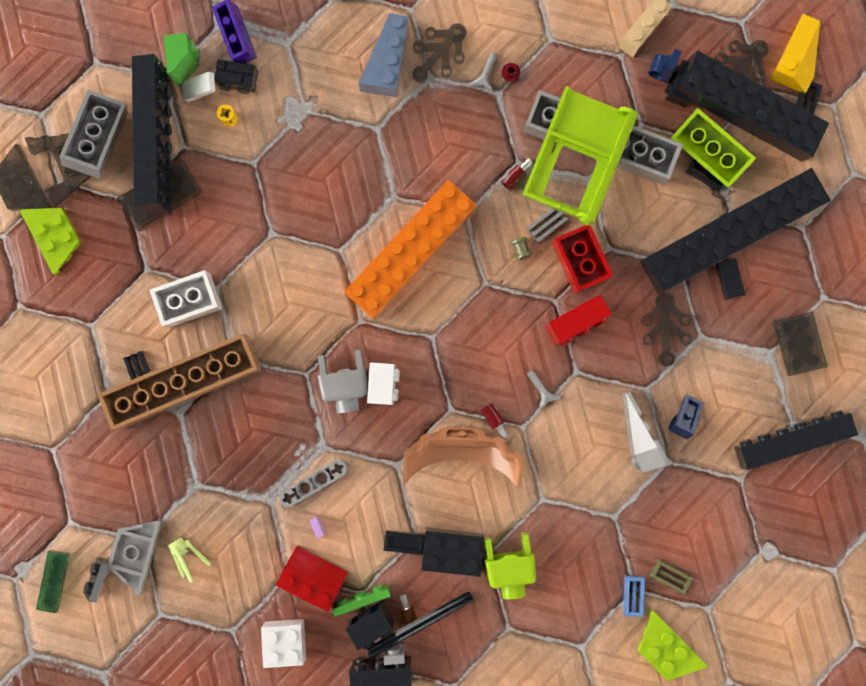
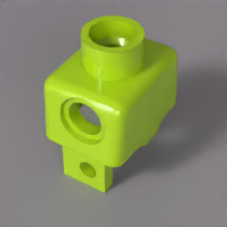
[484,532,536,599]

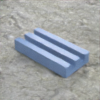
[623,575,645,617]

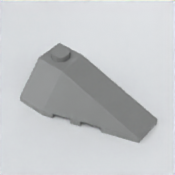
[622,392,670,472]

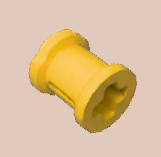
[217,105,238,127]

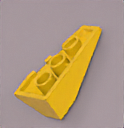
[770,14,820,94]

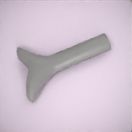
[469,52,497,91]
[527,370,561,409]

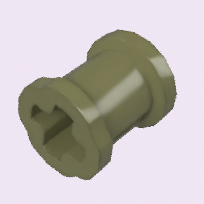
[510,237,533,260]

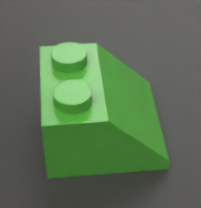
[163,33,201,87]

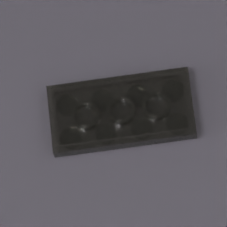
[117,159,203,231]

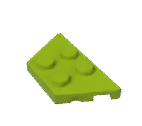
[20,208,81,275]
[638,610,707,681]

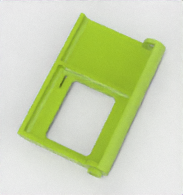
[522,86,638,225]

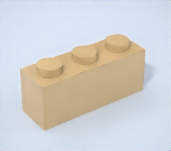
[618,0,672,58]

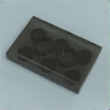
[773,311,828,376]

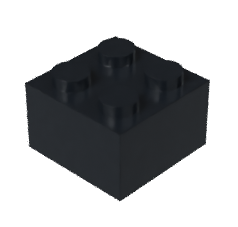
[346,600,394,650]

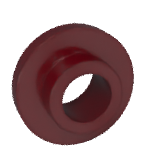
[502,63,521,82]

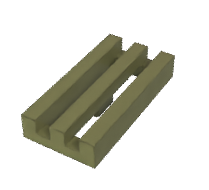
[648,558,693,595]

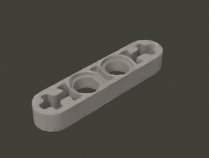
[279,459,348,507]

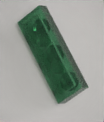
[36,550,70,613]

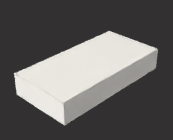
[182,72,215,102]

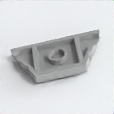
[108,520,163,595]

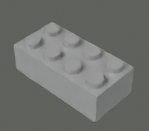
[59,90,128,179]

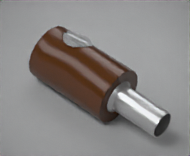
[400,594,417,627]

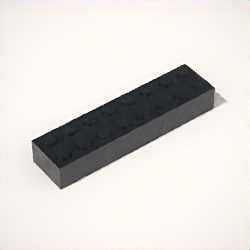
[673,50,829,162]
[132,54,174,217]

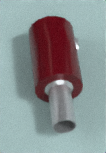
[501,158,533,191]
[480,403,509,439]

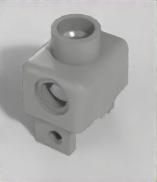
[317,350,369,414]

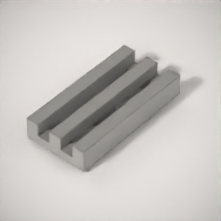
[526,208,568,243]

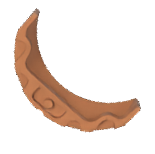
[403,427,524,487]

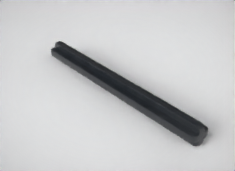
[367,592,474,658]

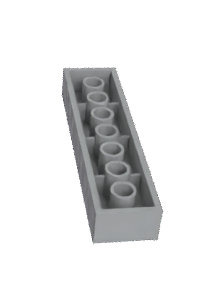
[523,90,683,185]

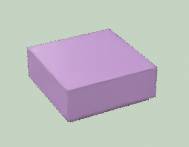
[310,515,326,538]

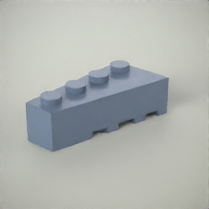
[359,13,409,97]

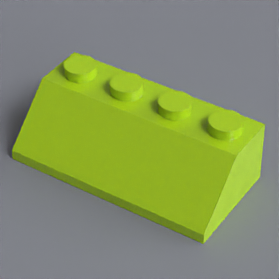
[671,108,756,188]

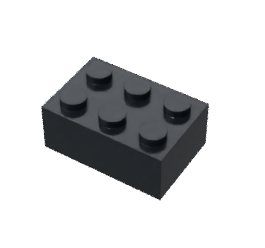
[421,527,484,577]
[349,654,413,686]

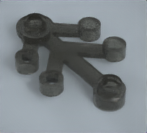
[413,23,467,83]
[714,40,769,82]
[641,292,693,367]

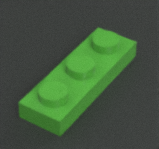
[332,584,391,617]

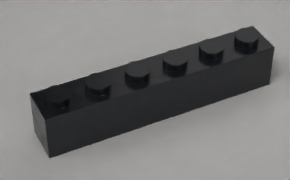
[734,410,858,470]

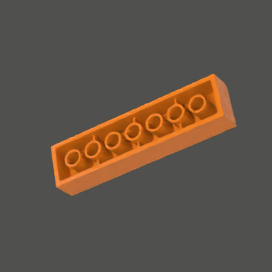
[344,179,477,320]

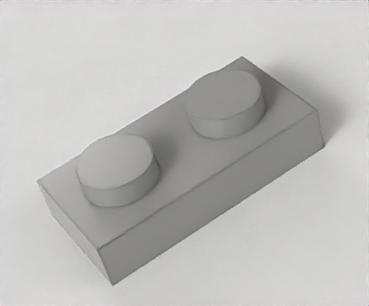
[384,643,405,665]

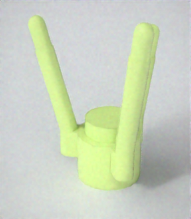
[168,537,211,582]

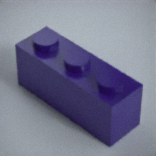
[212,0,257,64]

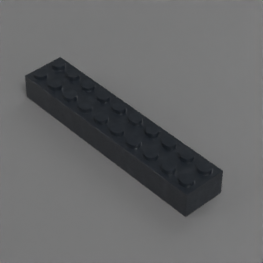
[640,168,831,294]

